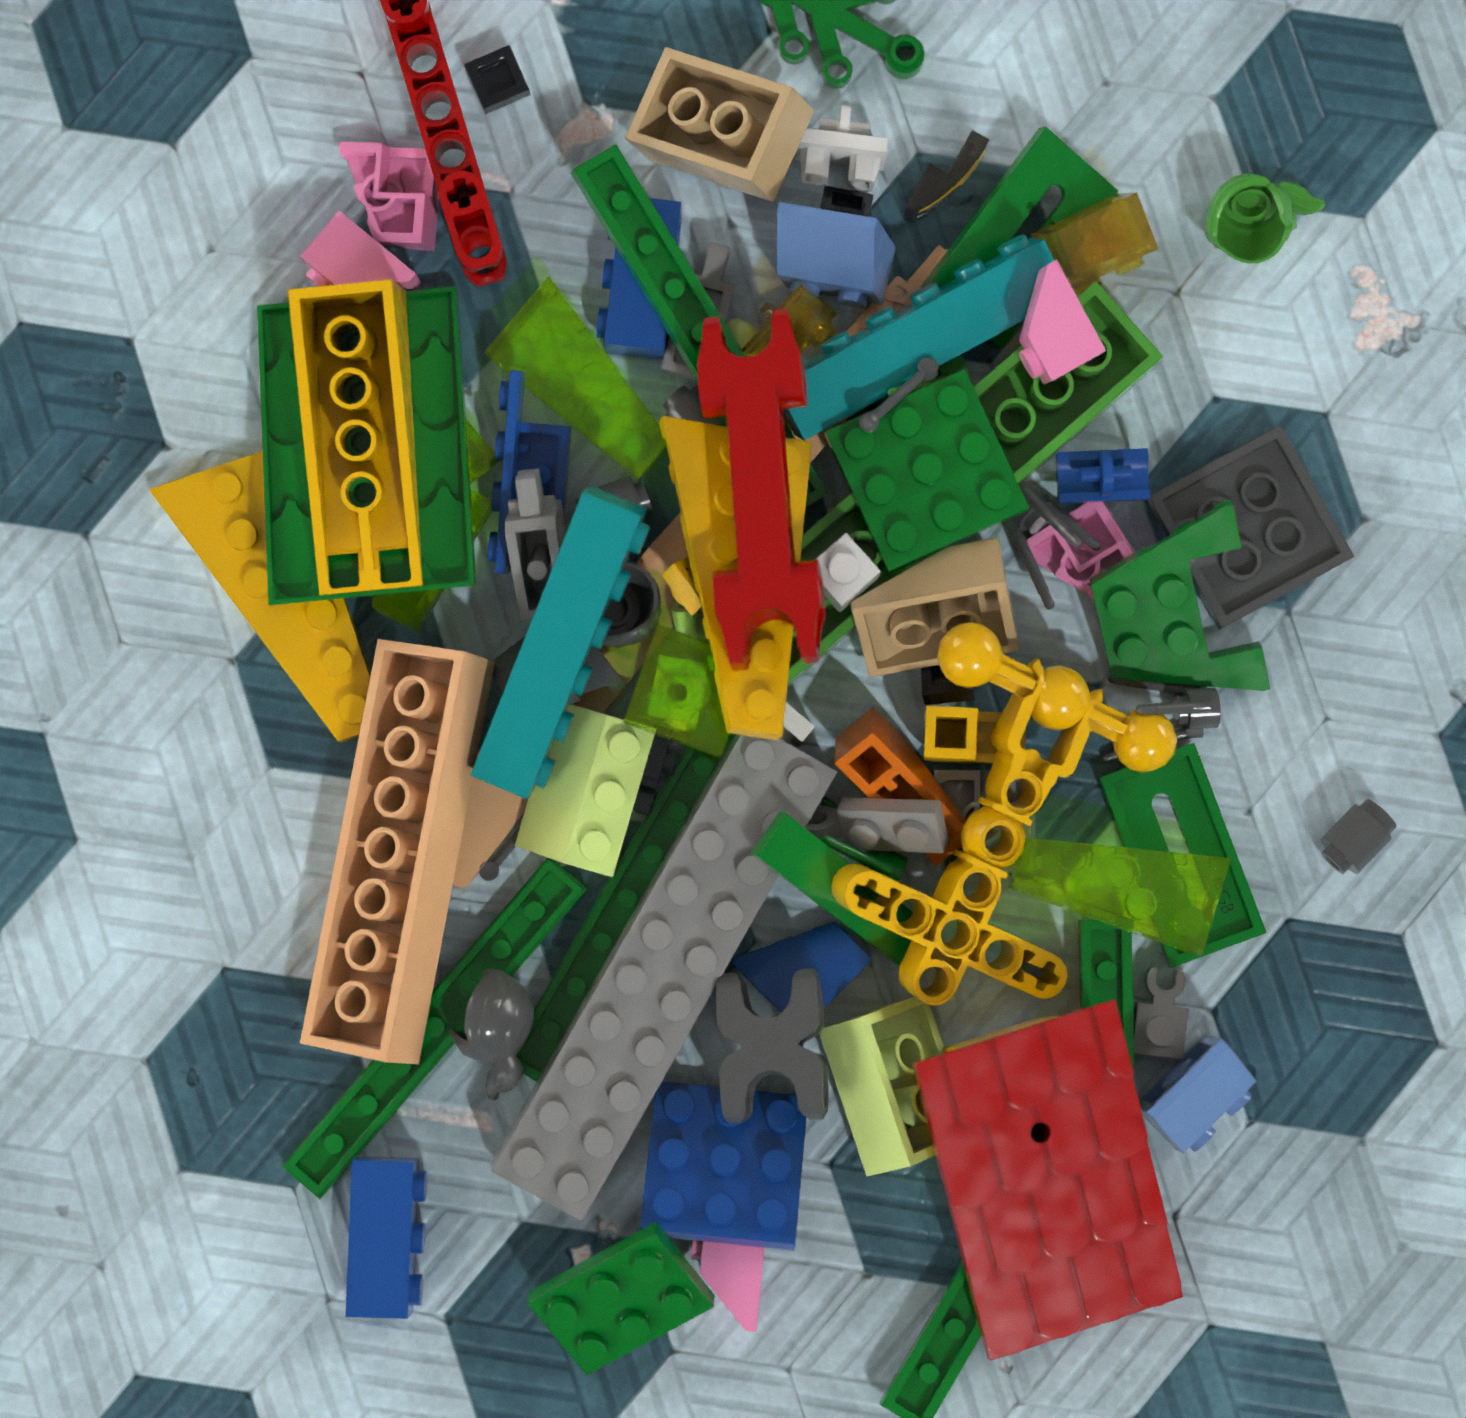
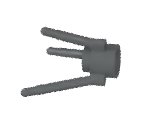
[1003,481,1101,610]
[1102,674,1221,762]

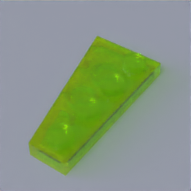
[484,276,667,482]
[1008,838,1231,956]

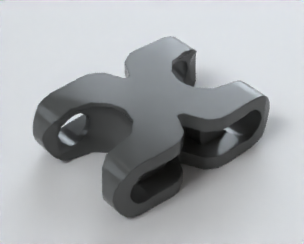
[716,968,828,1124]

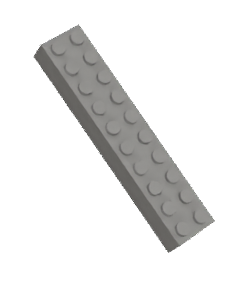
[491,734,837,1222]

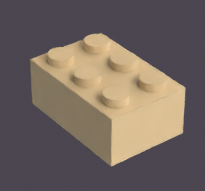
[625,47,814,202]

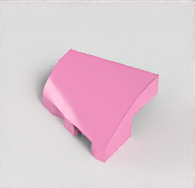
[339,142,443,251]
[1015,502,1135,600]

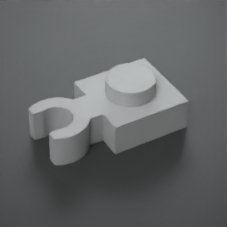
[1133,968,1189,1059]

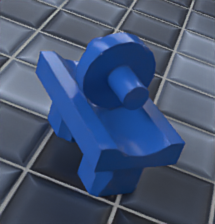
[1055,448,1150,504]

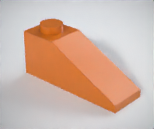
[834,707,966,866]

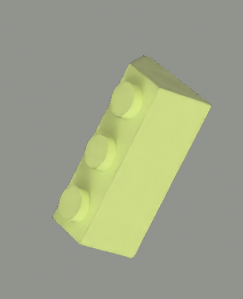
[515,704,656,877]
[820,996,944,1177]

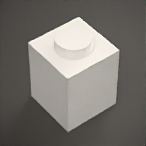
[816,533,881,613]

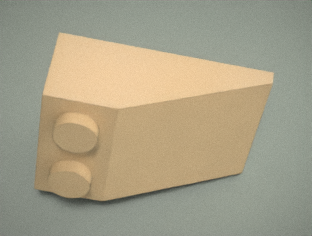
[851,537,1019,677]

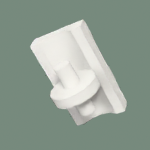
[795,106,888,192]

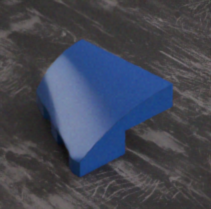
[731,921,872,1013]

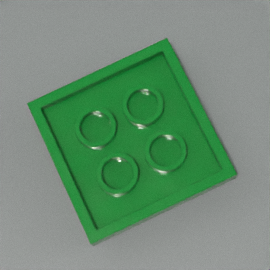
[824,369,1029,573]

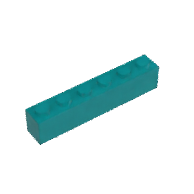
[783,235,1054,441]
[470,485,650,799]

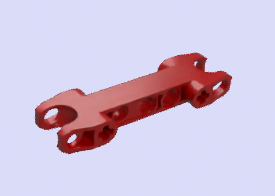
[380,0,508,288]
[697,308,826,671]

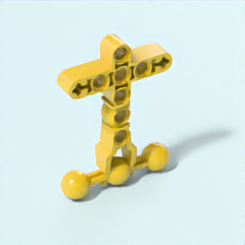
[831,622,1177,1006]

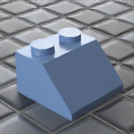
[777,202,896,308]
[1139,1035,1256,1153]

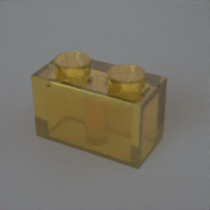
[1031,192,1158,295]

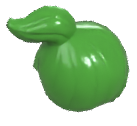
[1205,173,1325,264]

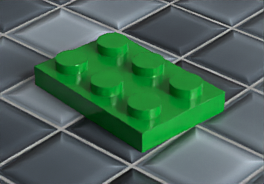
[527,1222,715,1375]

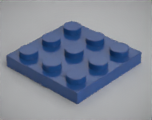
[640,1081,807,1251]

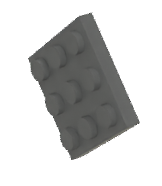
[1147,425,1355,630]

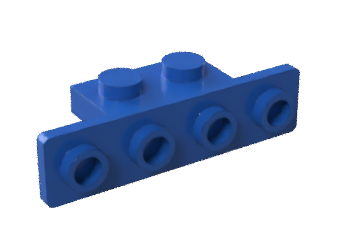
[488,370,572,574]

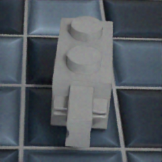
[505,468,567,621]

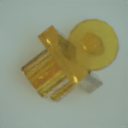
[741,284,837,357]

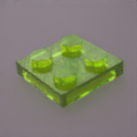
[623,624,729,758]

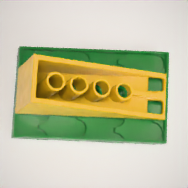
[257,279,476,605]

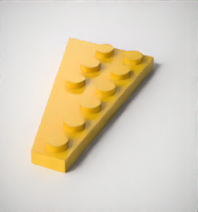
[659,416,812,741]
[148,451,371,743]

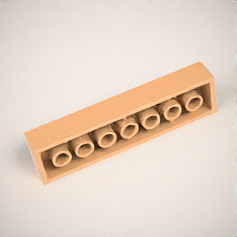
[300,639,495,1064]

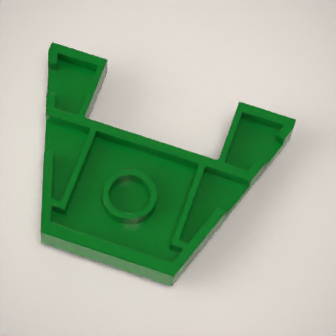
[1090,499,1270,691]

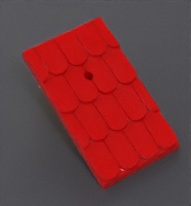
[913,1000,1183,1361]

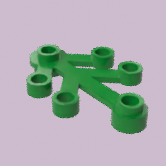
[757,0,925,89]

